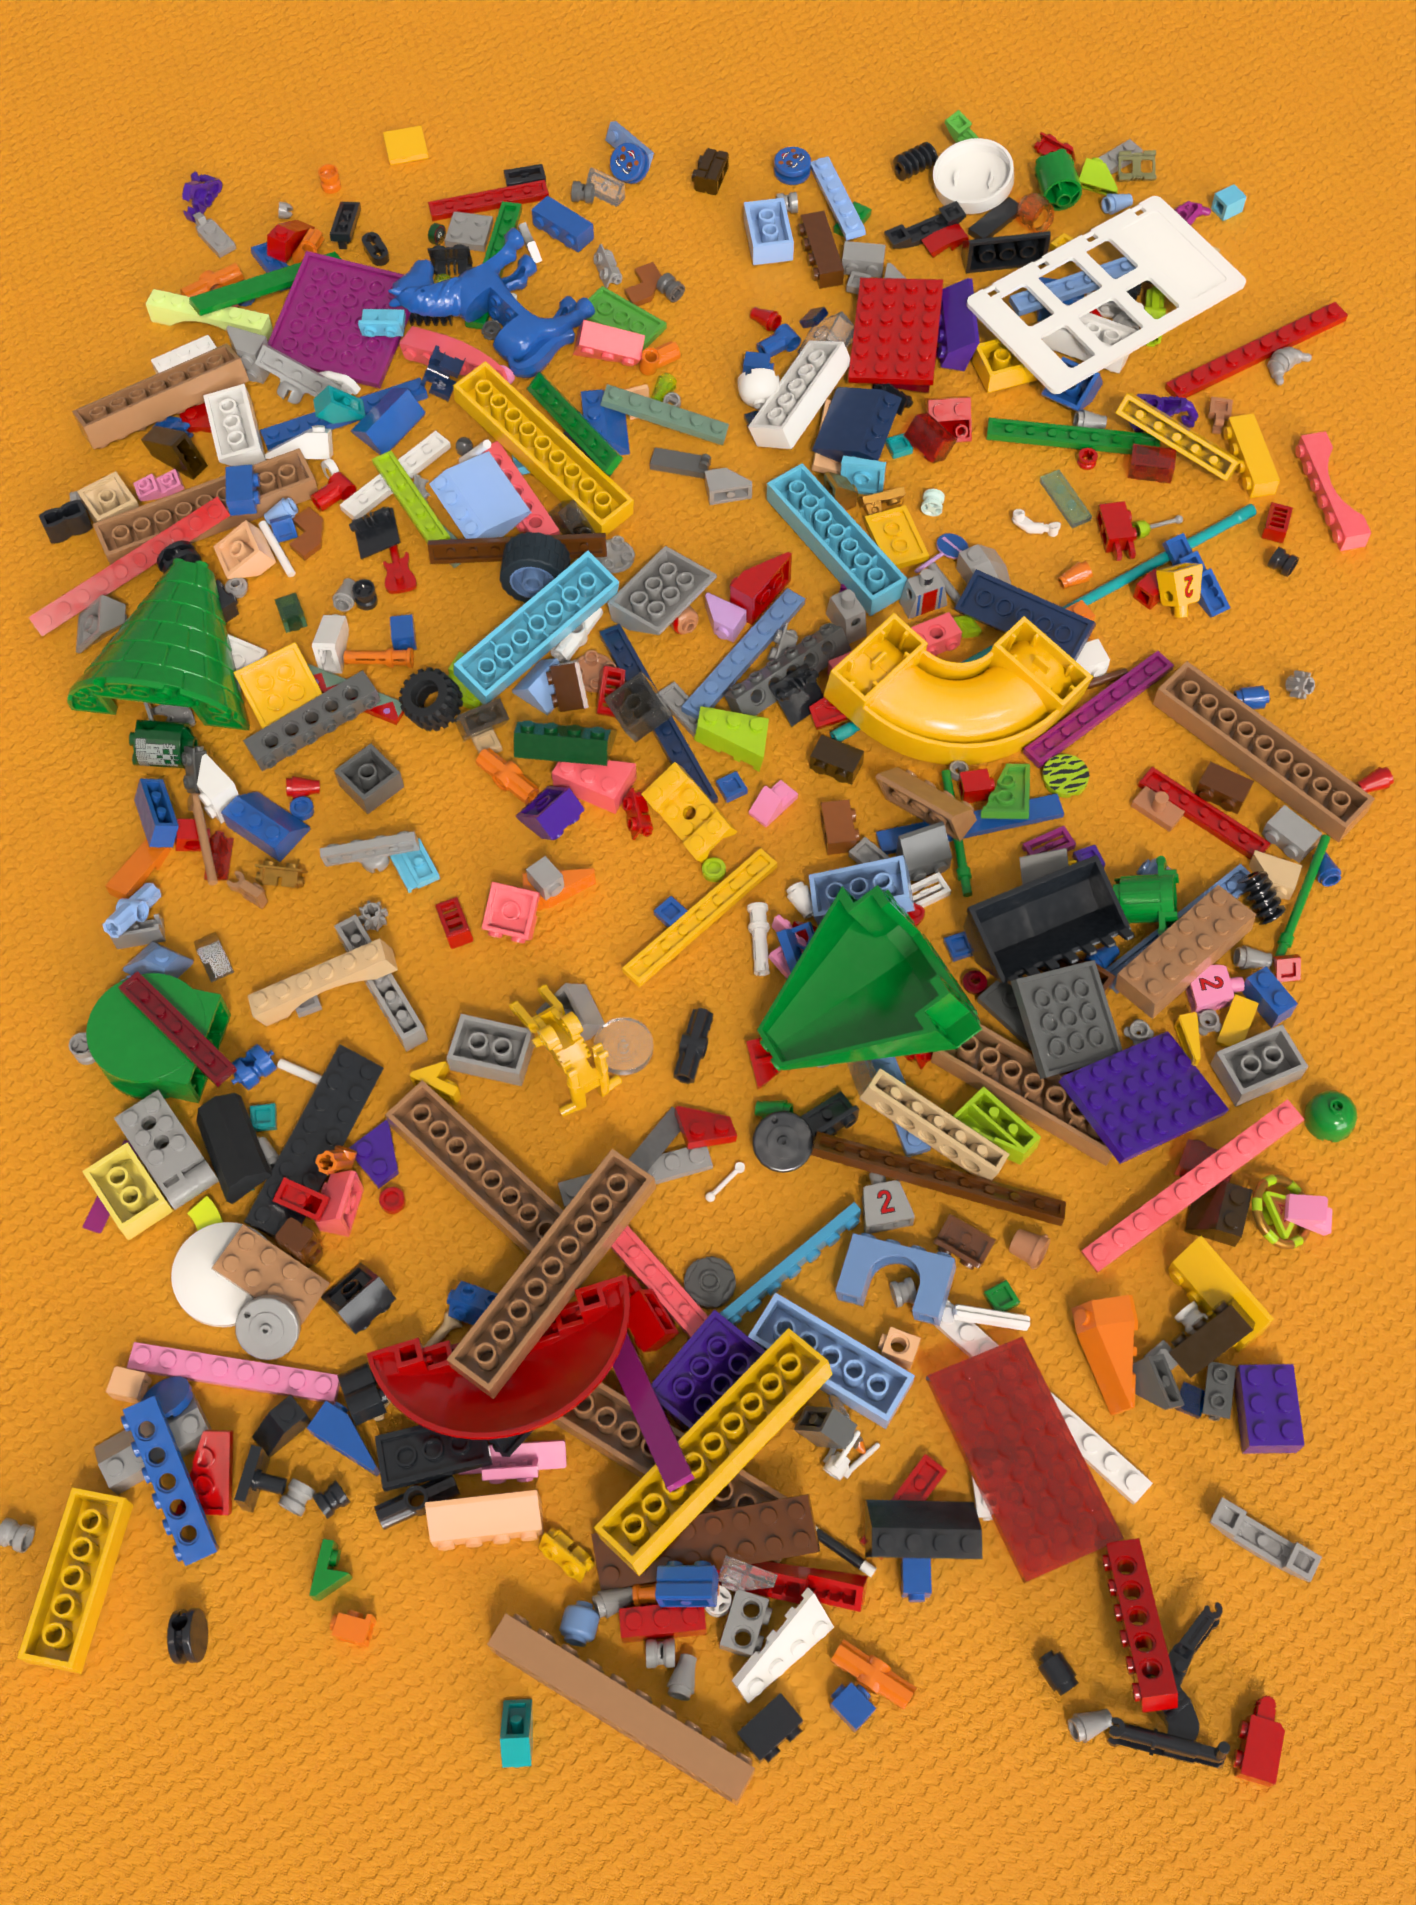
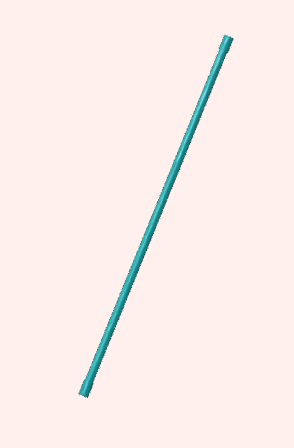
[830,504,1256,742]

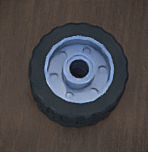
[500,532,570,603]

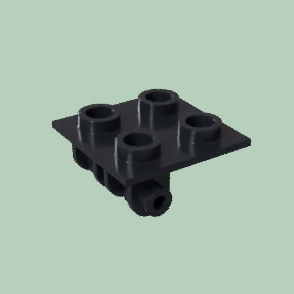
[428,244,473,276]
[349,507,401,559]
[770,663,824,727]

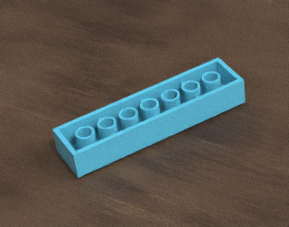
[767,463,908,616]
[454,551,619,706]

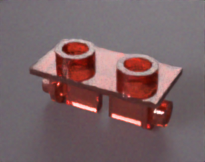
[204,831,234,881]

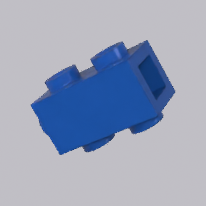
[447,1281,498,1325]

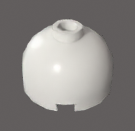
[737,368,780,409]

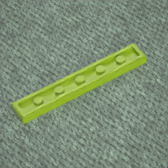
[372,450,450,545]

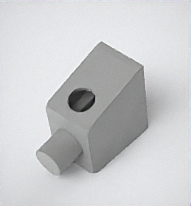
[826,589,867,644]

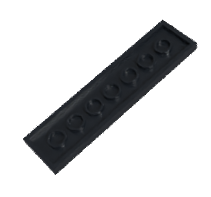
[244,1044,384,1238]

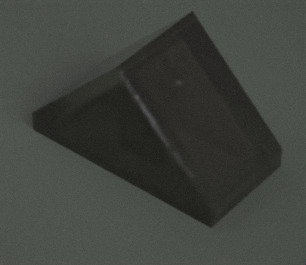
[194,932,234,982]

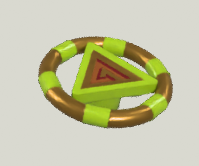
[1251,1174,1310,1249]

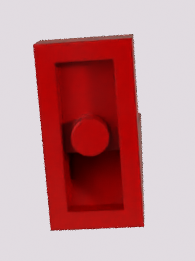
[273,1177,331,1222]

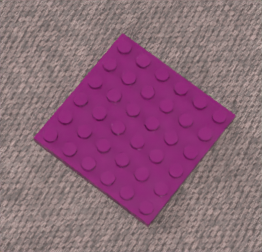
[268,251,411,389]

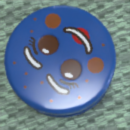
[610,143,649,184]
[774,147,811,185]

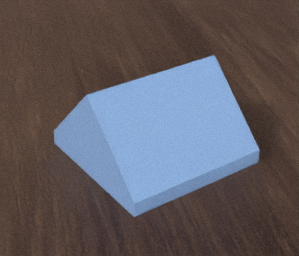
[512,658,560,716]

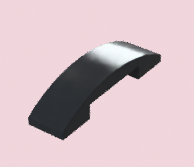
[884,201,966,249]

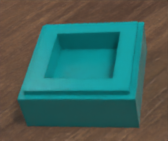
[885,433,913,459]
[250,1103,277,1132]

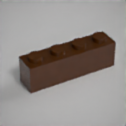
[797,211,844,289]

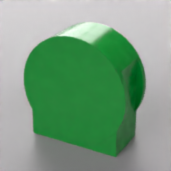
[86,973,231,1103]

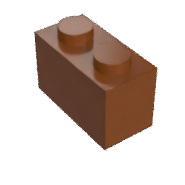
[820,799,860,855]

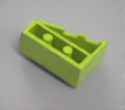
[694,706,769,772]
[953,1086,1041,1165]

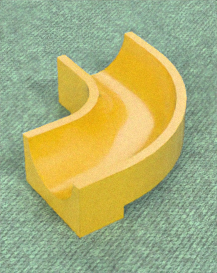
[824,613,1093,765]

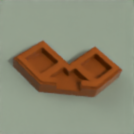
[624,262,662,306]
[289,507,324,561]

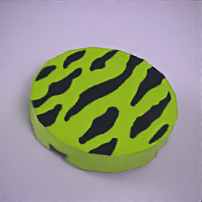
[1042,754,1090,798]

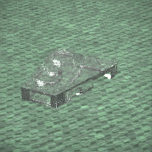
[719,1556,778,1591]

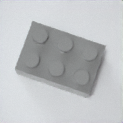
[447,1014,535,1086]
[1210,1024,1308,1107]

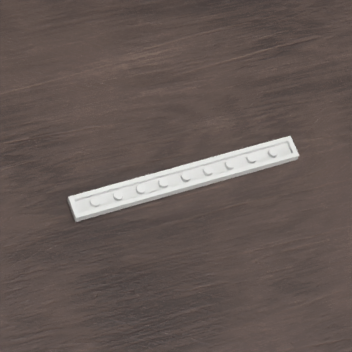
[934,1300,1153,1505]

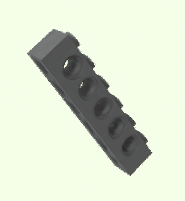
[724,623,851,716]
[243,670,381,771]

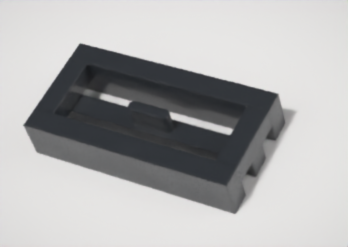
[503,164,546,187]

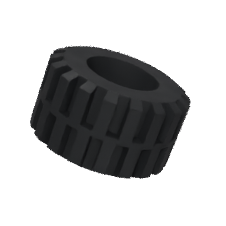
[399,667,463,731]

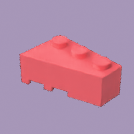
[573,320,645,366]
[552,760,637,814]

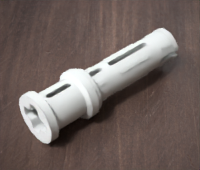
[747,902,770,976]

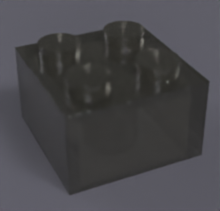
[604,672,673,743]

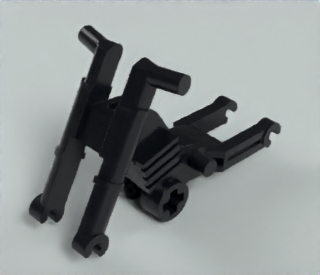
[1108,1602,1230,1769]

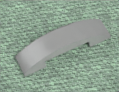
[1209,1497,1322,1582]

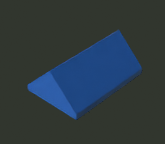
[351,387,426,455]

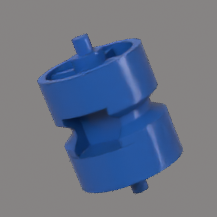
[231,1044,277,1091]

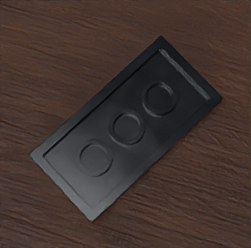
[375,1425,492,1492]

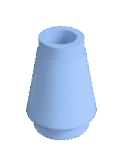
[1101,194,1133,215]
[264,498,298,525]

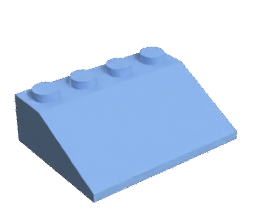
[429,451,532,539]

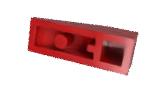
[267,220,315,263]

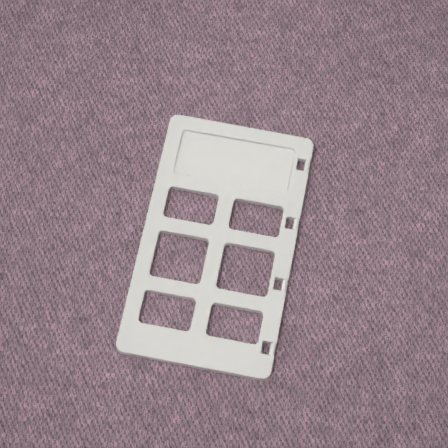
[967,196,1246,394]

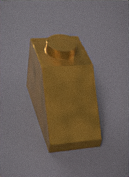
[824,471,858,511]

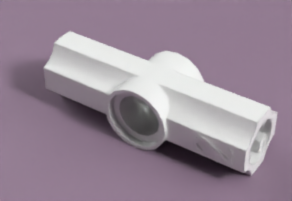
[551,608,603,663]

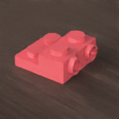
[482,882,540,943]

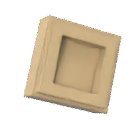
[471,729,502,754]

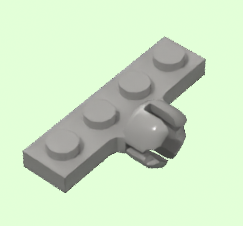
[255,344,342,404]
[320,831,420,873]

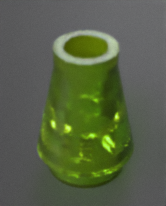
[650,373,677,402]

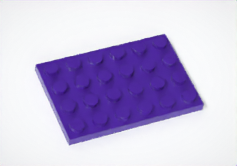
[1059,1031,1229,1164]

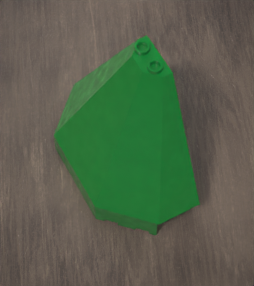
[757,885,982,1071]

